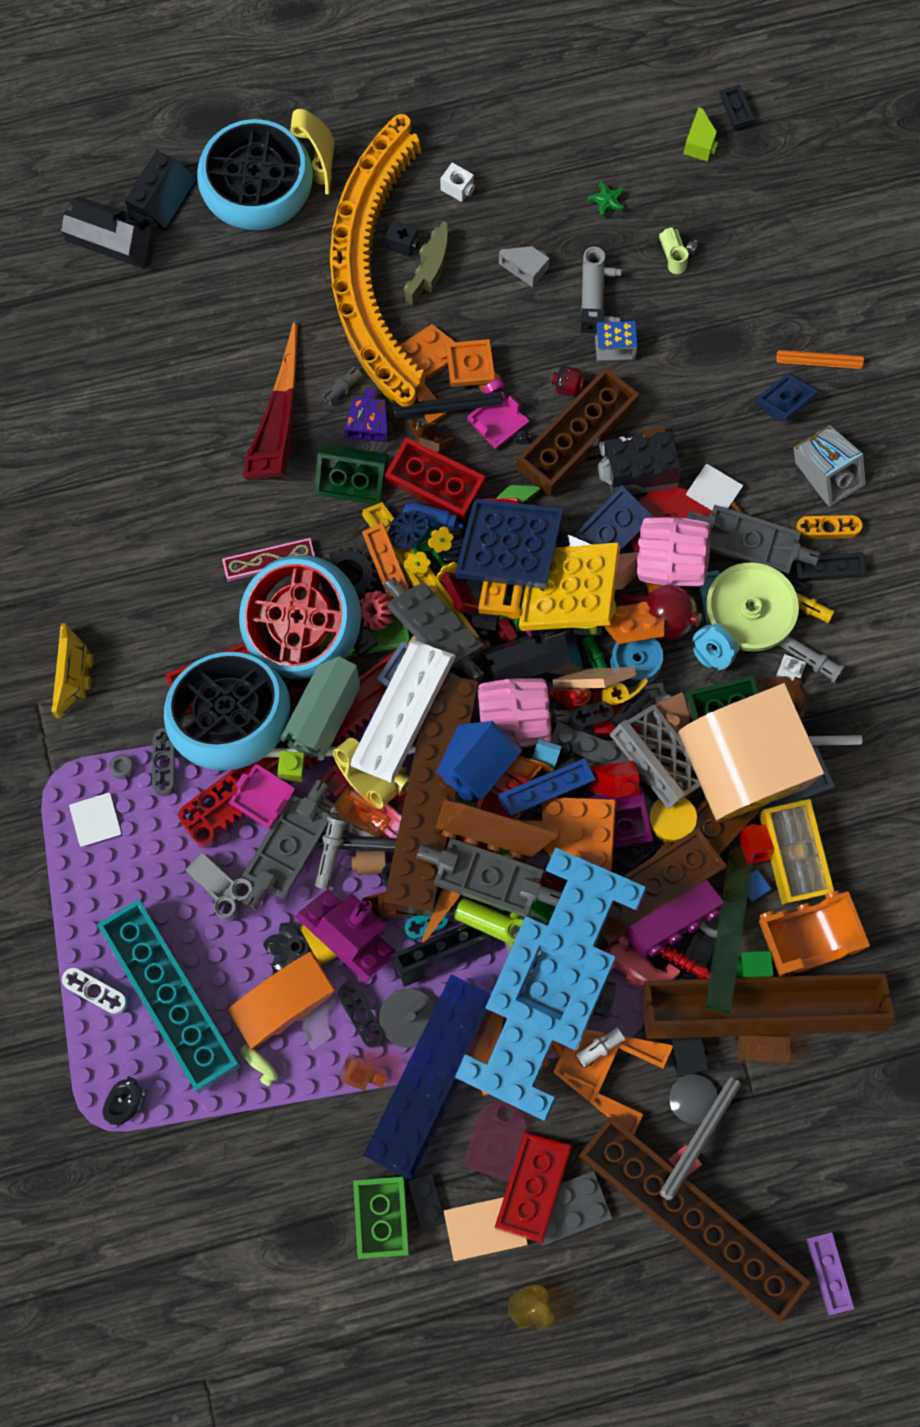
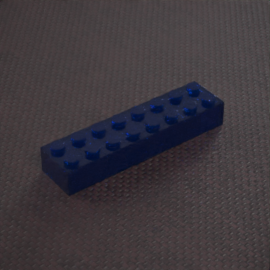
[363,974,493,1179]

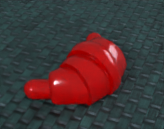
[548,688,591,710]

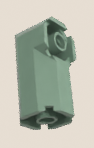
[280,656,360,761]

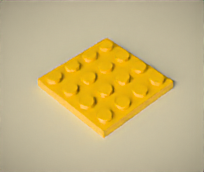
[519,543,620,631]

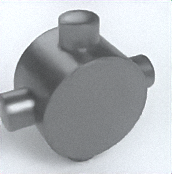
[686,240,699,258]

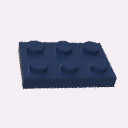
[575,486,654,553]

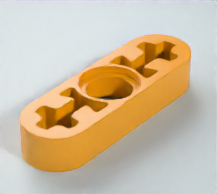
[795,515,862,539]

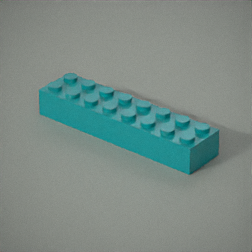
[97,899,241,1094]

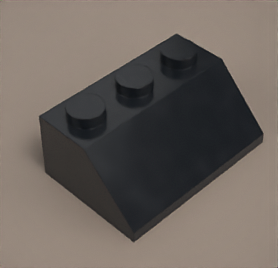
[125,150,197,231]

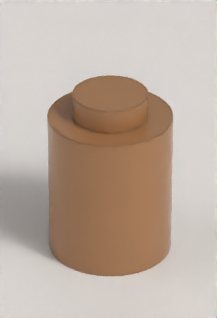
[352,851,386,875]

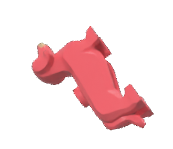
[602,935,680,986]

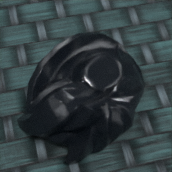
[102,1076,147,1125]

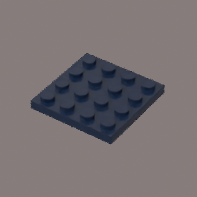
[455,498,564,589]

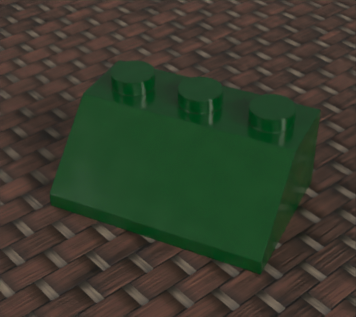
[314,444,389,505]
[685,675,759,723]

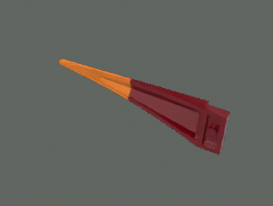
[243,322,298,480]

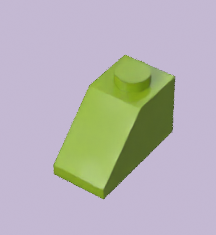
[684,107,718,162]

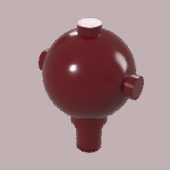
[619,585,702,640]

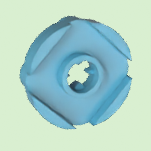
[693,623,739,670]

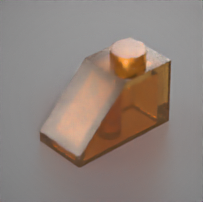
[333,787,391,837]

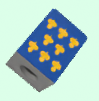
[595,321,637,362]

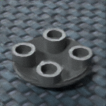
[669,1074,718,1124]

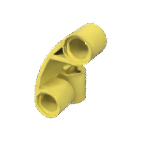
[290,109,335,194]
[333,738,410,809]

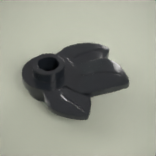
[263,923,310,971]

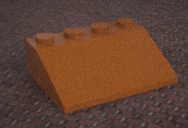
[435,800,557,859]

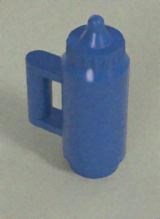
[403,501,464,531]

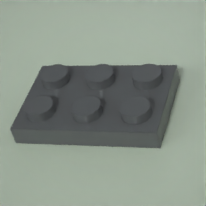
[541,1171,612,1246]

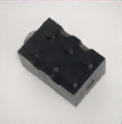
[598,431,680,496]

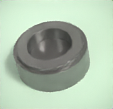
[109,755,134,779]

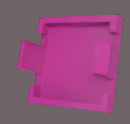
[467,390,529,450]
[229,763,296,829]

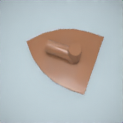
[640,692,689,740]

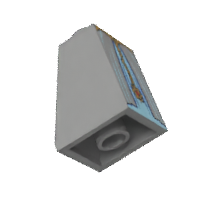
[793,426,866,507]

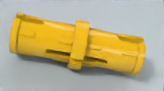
[796,593,835,624]

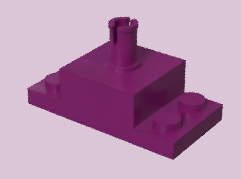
[295,889,397,983]

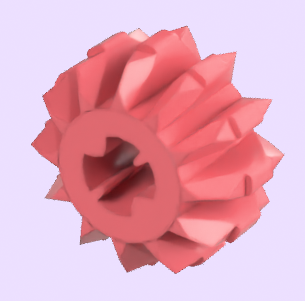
[359,591,394,630]

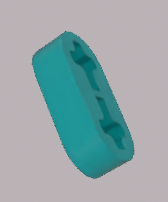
[405,910,448,940]

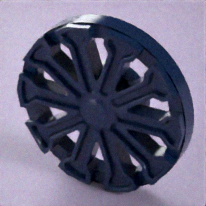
[388,510,431,549]

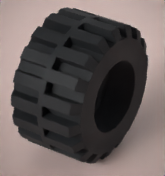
[320,547,378,607]

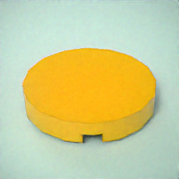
[649,798,697,842]

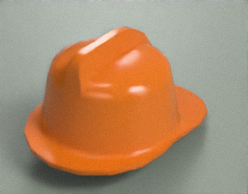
[509,756,555,781]

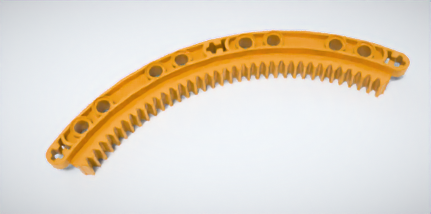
[330,114,426,407]

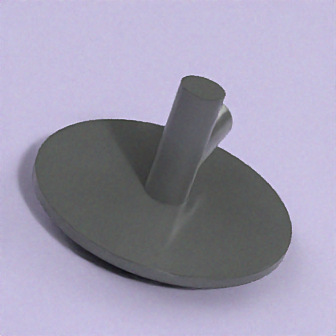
[379,989,437,1048]

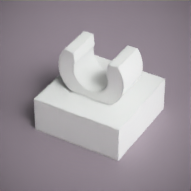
[776,654,806,682]

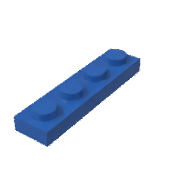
[498,758,595,818]

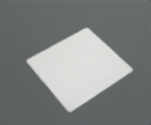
[686,464,743,510]
[69,793,121,847]

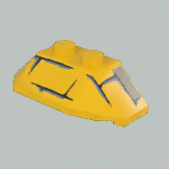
[51,623,93,718]

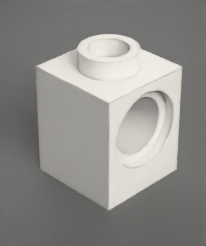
[440,163,475,202]

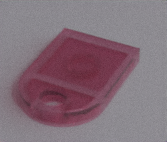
[462,1101,525,1182]

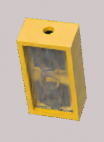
[759,799,834,905]

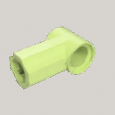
[659,227,688,274]

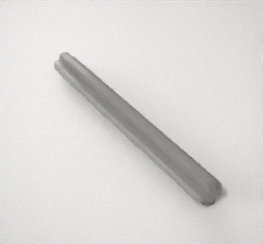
[660,1077,741,1200]

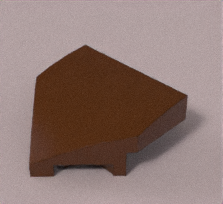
[409,419,456,453]

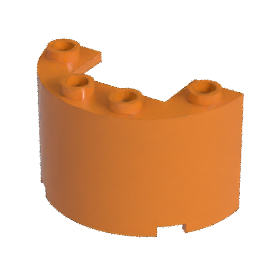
[759,890,870,977]

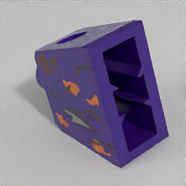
[344,389,388,442]

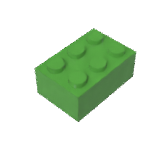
[353,1177,409,1259]

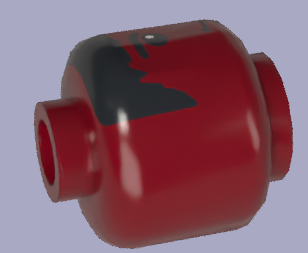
[552,366,585,397]

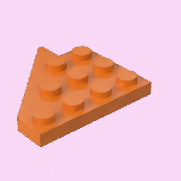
[522,798,616,872]

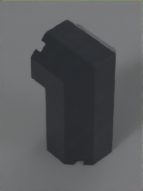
[61,196,158,269]
[481,628,583,683]

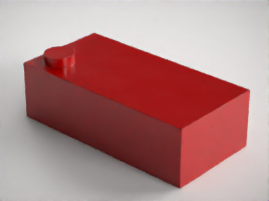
[384,437,487,523]

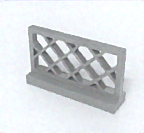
[610,704,701,809]

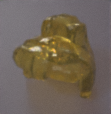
[508,1285,554,1330]

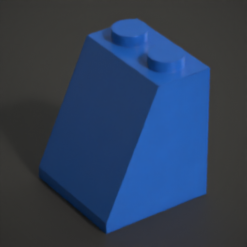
[437,721,522,801]

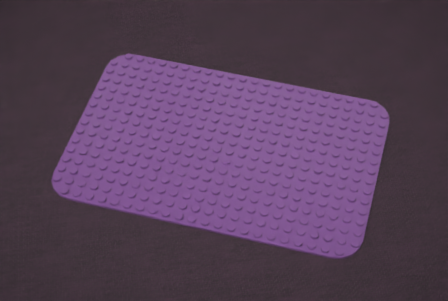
[41,682,645,1132]

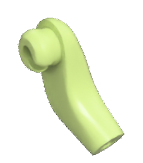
[240,1044,278,1086]

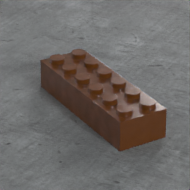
[517,367,639,496]

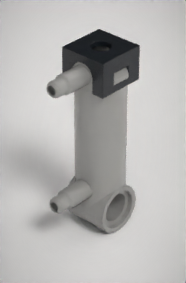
[580,247,622,333]

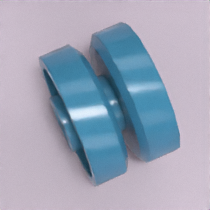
[610,638,663,687]

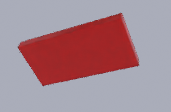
[494,1132,572,1244]

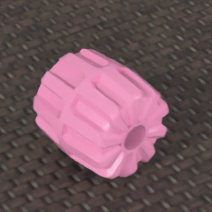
[637,517,711,587]
[478,679,551,749]

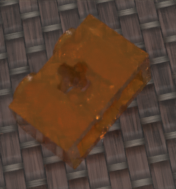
[737,1036,791,1065]

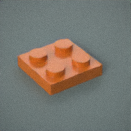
[446,339,495,387]

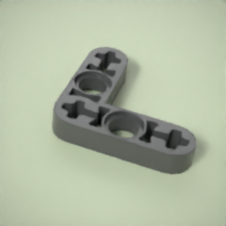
[152,726,209,797]

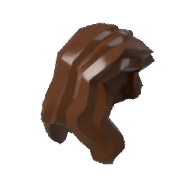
[757,676,808,720]

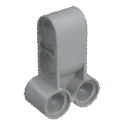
[185,853,253,922]

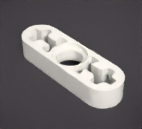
[62,968,127,1015]

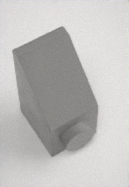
[499,246,549,287]

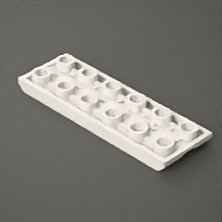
[351,640,456,784]

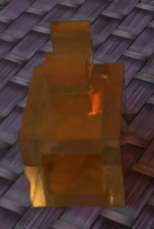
[340,1053,387,1091]

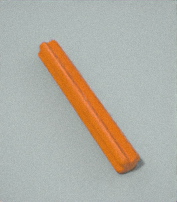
[776,350,864,369]

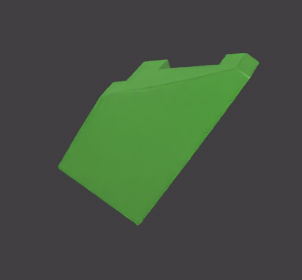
[496,485,542,504]

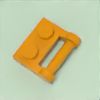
[478,581,523,619]

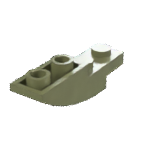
[404,221,448,306]

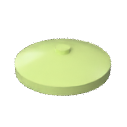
[705,563,799,652]

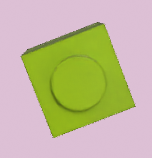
[277,751,305,783]

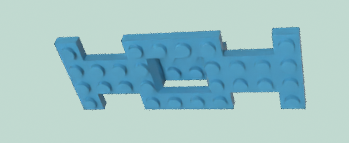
[455,848,647,1121]

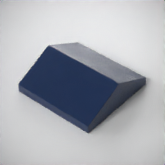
[756,373,819,421]

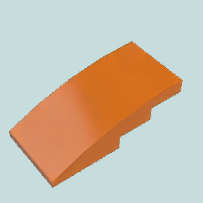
[227,952,336,1050]

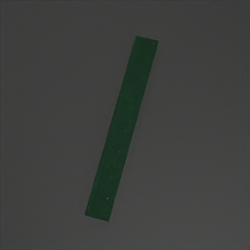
[705,836,752,1014]

